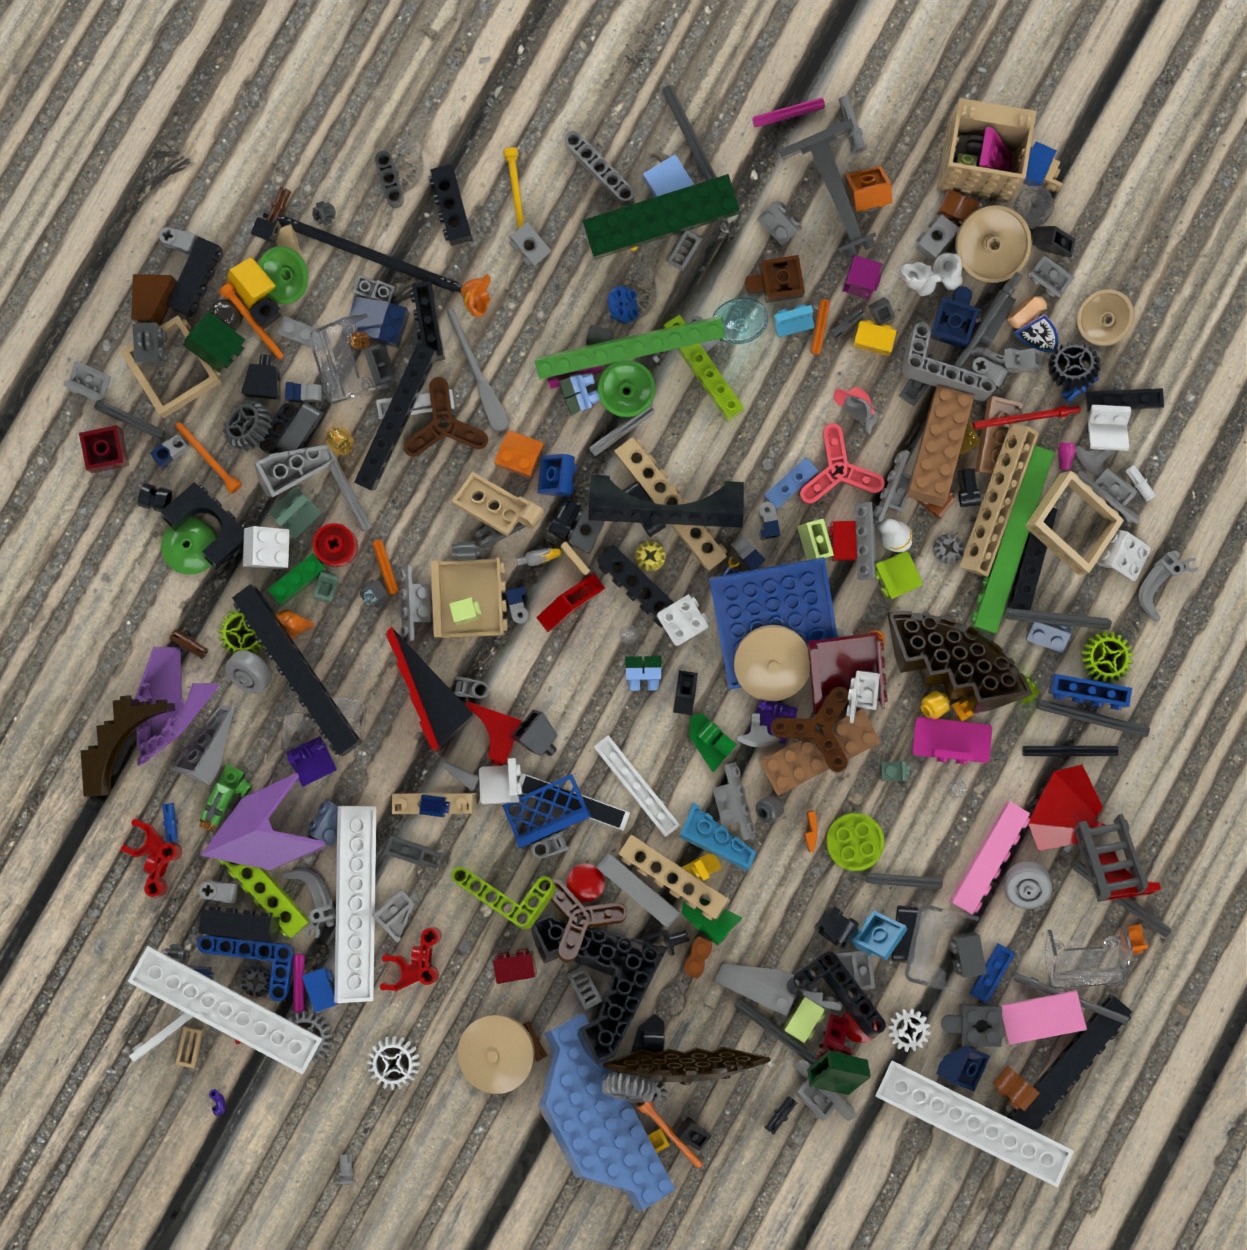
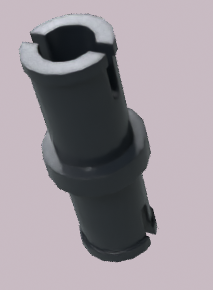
[765,1095,798,1135]

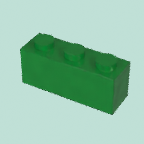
[268,553,328,606]

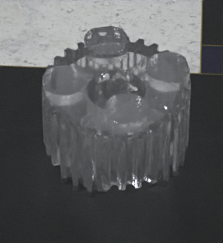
[1013,185,1055,228]

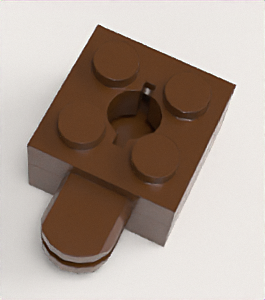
[744,255,805,303]

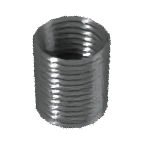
[586,324,614,345]

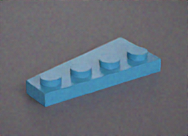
[679,802,756,871]

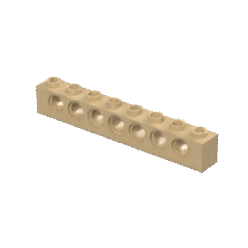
[959,424,1039,577]
[614,437,727,573]

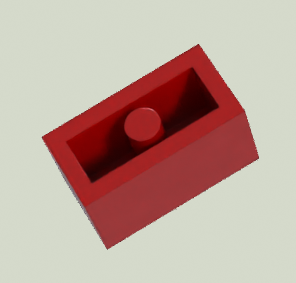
[827,521,857,561]

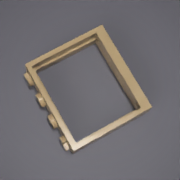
[120,315,222,418]
[1025,471,1124,575]
[392,793,477,814]

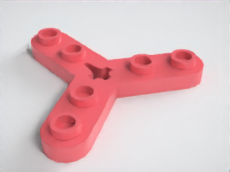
[800,423,885,504]

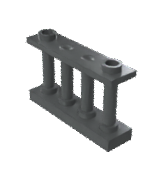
[1074,814,1148,902]

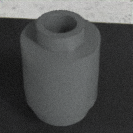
[452,541,480,561]

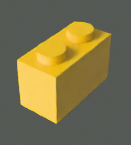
[852,320,897,356]

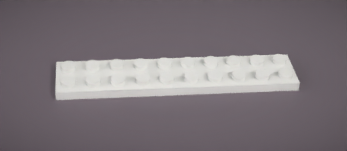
[334,806,376,1003]
[127,946,322,1074]
[875,1061,1074,1188]

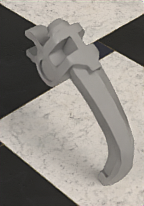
[1138,550,1198,622]
[282,868,336,938]

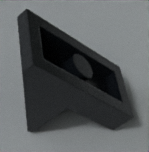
[675,1117,711,1151]

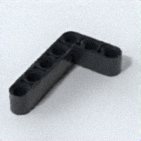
[787,951,886,1038]

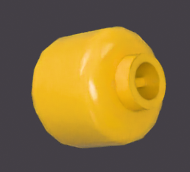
[920,691,950,719]

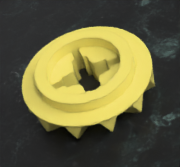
[635,541,666,571]

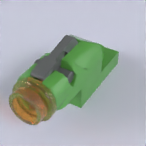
[199,765,245,832]

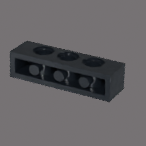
[428,164,473,246]

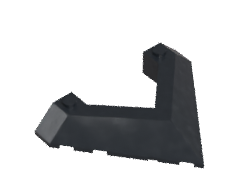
[531,915,668,1065]

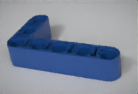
[197,934,295,1001]

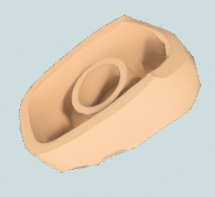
[1006,296,1047,329]

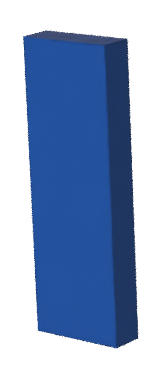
[969,943,1015,1004]

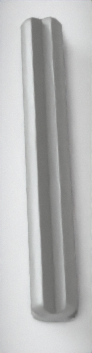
[589,406,654,456]
[329,462,371,531]

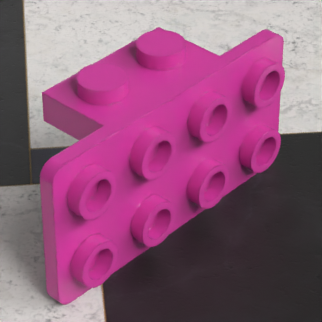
[912,717,993,765]

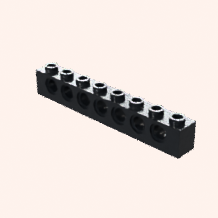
[354,343,439,491]

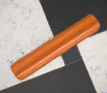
[810,299,830,355]
[372,540,399,595]

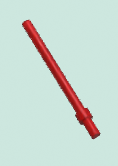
[972,405,1081,429]

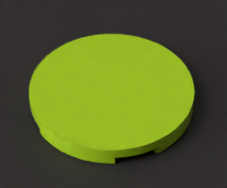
[826,813,885,871]

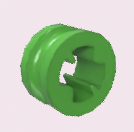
[235,779,253,798]

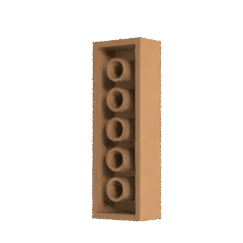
[906,385,975,507]
[759,708,881,796]

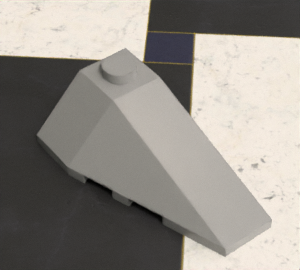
[254,444,338,497]
[173,705,234,786]
[714,963,799,1016]

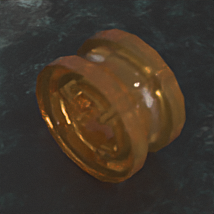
[350,332,369,349]

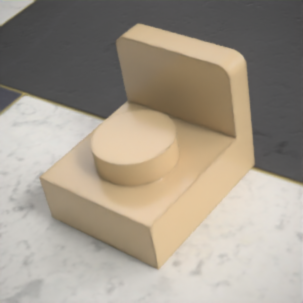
[1041,159,1063,192]

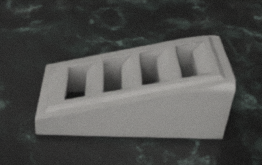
[667,230,704,271]
[442,762,479,792]
[567,965,603,1010]

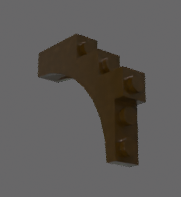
[80,695,176,797]

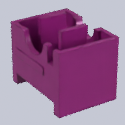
[843,255,882,299]

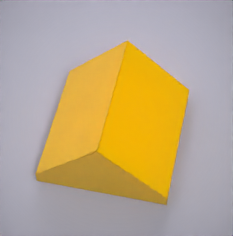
[226,257,276,310]

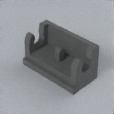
[363,344,397,388]

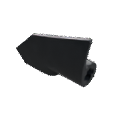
[631,1014,665,1053]

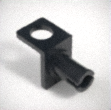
[251,217,281,243]
[643,929,690,956]

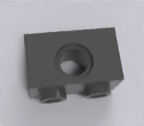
[567,508,605,554]

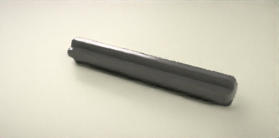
[94,400,165,440]
[866,873,943,889]

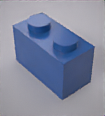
[1023,141,1057,190]
[302,966,339,1013]

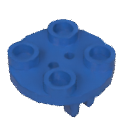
[608,286,639,324]

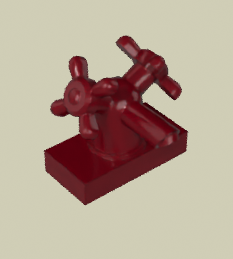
[816,1013,854,1060]

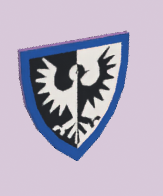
[1014,314,1059,353]

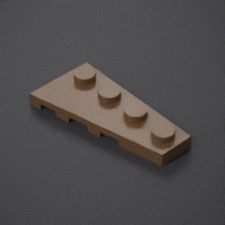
[975,396,1024,475]

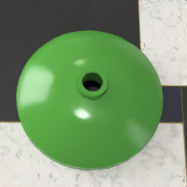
[259,246,309,304]
[598,360,655,417]
[161,518,217,575]

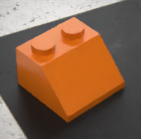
[845,166,893,212]
[494,430,544,479]

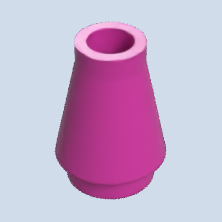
[1057,442,1077,470]

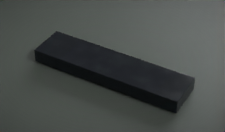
[1086,388,1164,411]

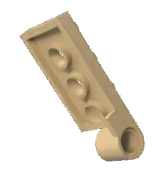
[451,472,544,537]

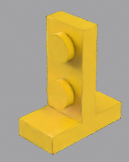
[682,852,722,886]

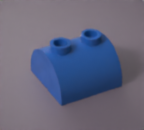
[537,454,576,497]

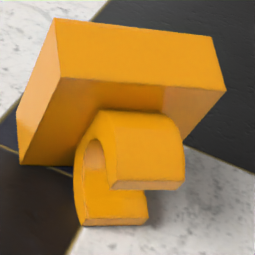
[951,697,974,721]

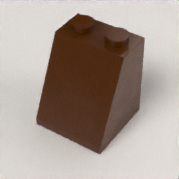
[131,274,177,326]

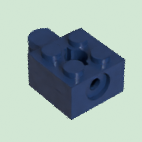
[930,286,979,349]

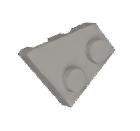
[372,889,414,943]
[835,950,875,990]

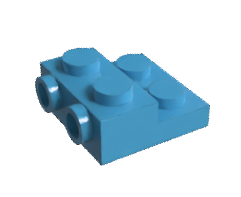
[853,910,907,961]

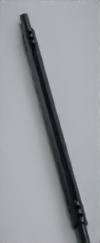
[262,210,463,293]

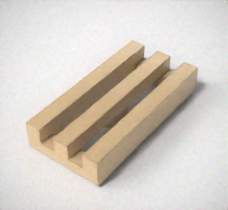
[561,542,591,577]
[175,1025,204,1068]

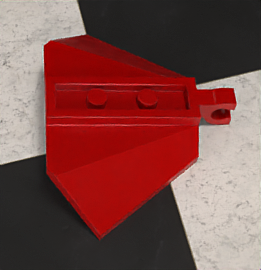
[1028,764,1106,851]

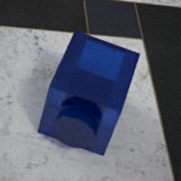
[419,794,450,817]

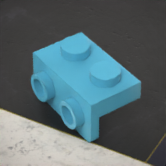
[773,304,814,337]

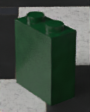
[183,311,246,373]
[807,1051,871,1095]

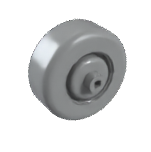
[225,650,272,694]
[1004,861,1052,909]

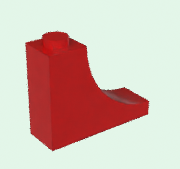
[536,574,606,632]
[466,701,522,766]
[1098,851,1161,901]

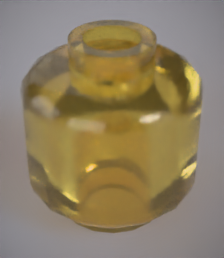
[325,427,354,455]

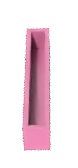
[949,801,1030,914]

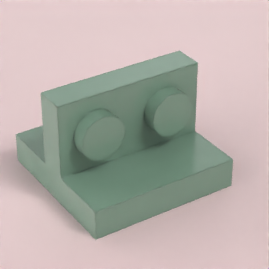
[268,486,323,540]

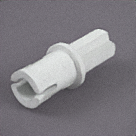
[1126,465,1156,502]

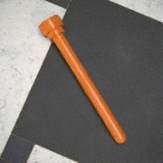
[219,282,284,359]
[175,422,242,494]
[636,1101,702,1168]

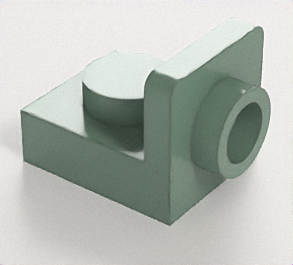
[880,761,910,781]

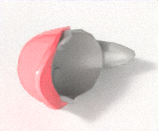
[833,387,878,434]

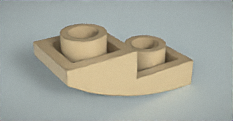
[276,224,305,261]

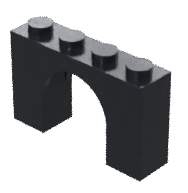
[161,482,247,570]

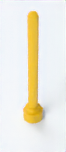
[503,147,524,229]

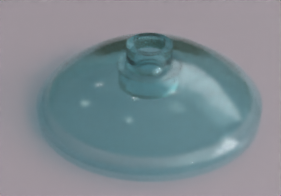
[713,298,768,344]

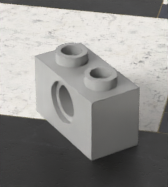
[916,215,959,262]
[509,221,552,267]

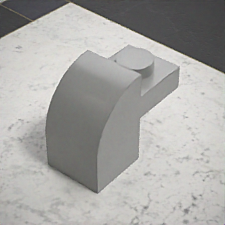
[1003,348,1042,373]

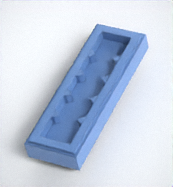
[764,457,819,510]

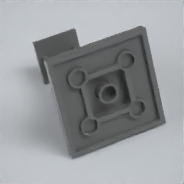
[778,118,876,258]

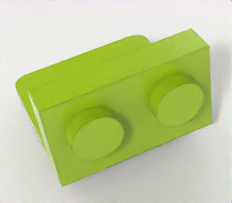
[875,551,923,601]

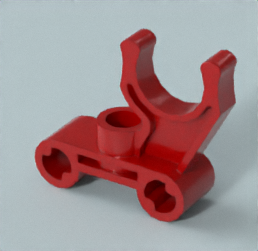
[121,819,182,897]
[380,927,442,992]

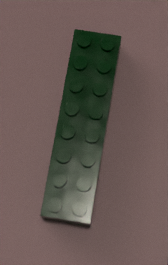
[582,174,740,260]

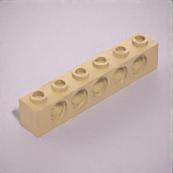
[619,835,730,920]

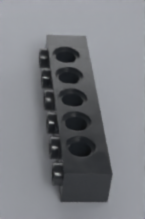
[1007,504,1058,622]
[598,544,674,628]

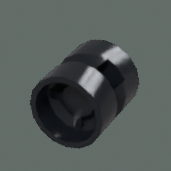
[138,483,172,513]

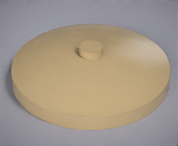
[955,205,1032,283]
[734,625,810,701]
[458,1014,535,1094]

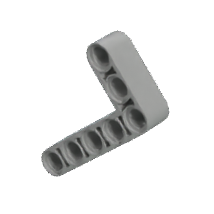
[902,322,996,402]

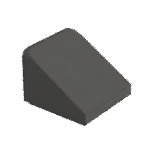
[868,298,895,326]

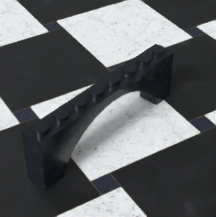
[588,475,744,528]

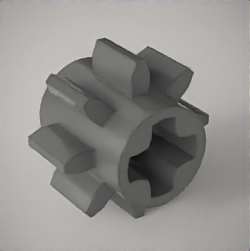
[312,201,336,226]
[164,944,186,964]

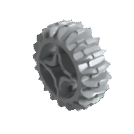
[288,1011,333,1065]
[602,1073,656,1103]

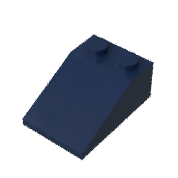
[344,297,410,349]

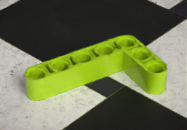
[451,866,556,930]

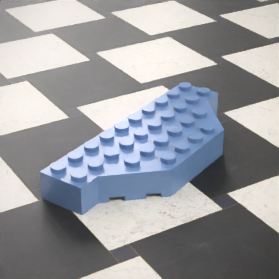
[539,1013,675,1210]

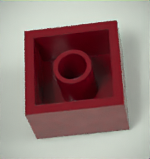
[79,425,129,473]
[493,948,537,984]

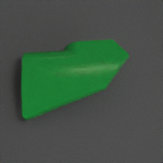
[689,713,737,772]
[682,898,742,946]

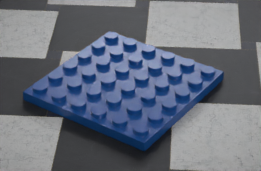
[709,557,838,690]

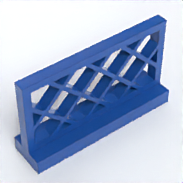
[502,774,592,848]

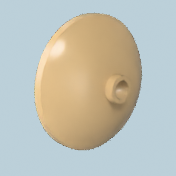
[1077,289,1135,346]

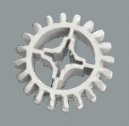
[367,1036,420,1090]

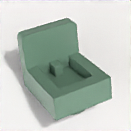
[313,572,339,604]

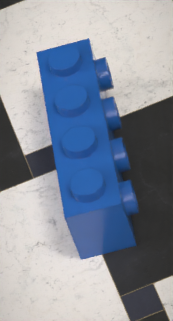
[1048,674,1132,711]

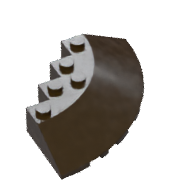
[887,611,1033,714]
[603,1046,771,1085]

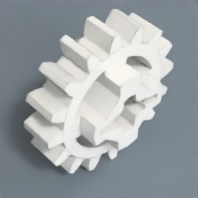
[887,1008,931,1052]

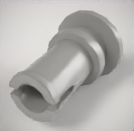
[336,1154,356,1185]

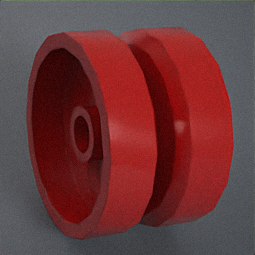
[313,523,359,568]

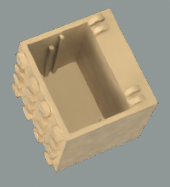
[937,98,1037,202]

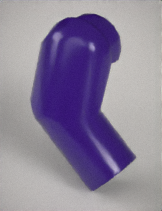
[209,1089,226,1116]

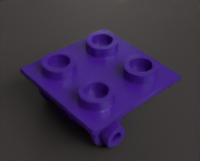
[749,700,798,745]
[286,736,337,787]

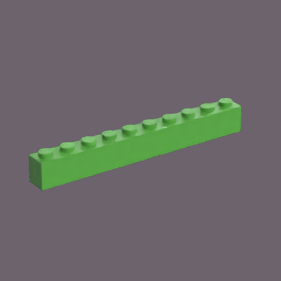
[535,315,727,379]
[970,446,1054,635]

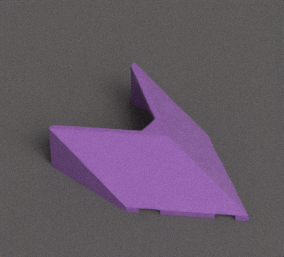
[135,647,220,766]
[200,773,326,870]

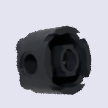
[814,906,859,950]

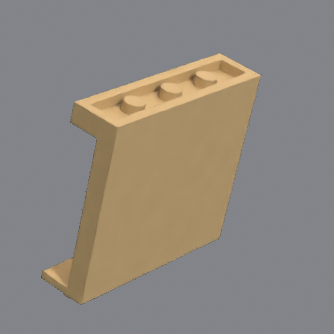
[431,557,508,639]

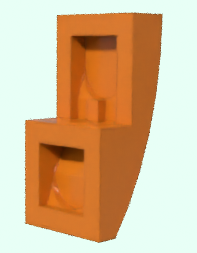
[804,810,818,852]

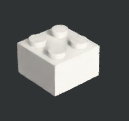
[243,526,289,569]

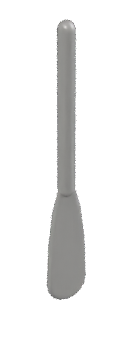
[447,307,508,432]

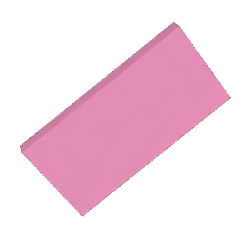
[1000,990,1087,1045]

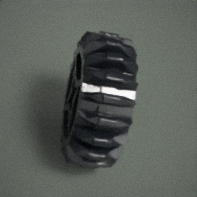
[1048,341,1101,391]

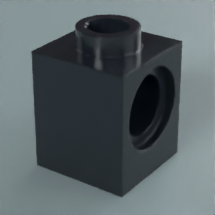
[249,297,281,329]

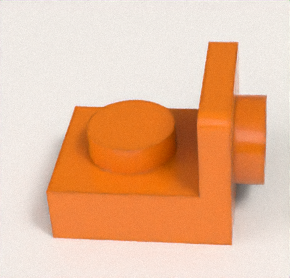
[1120,924,1148,954]

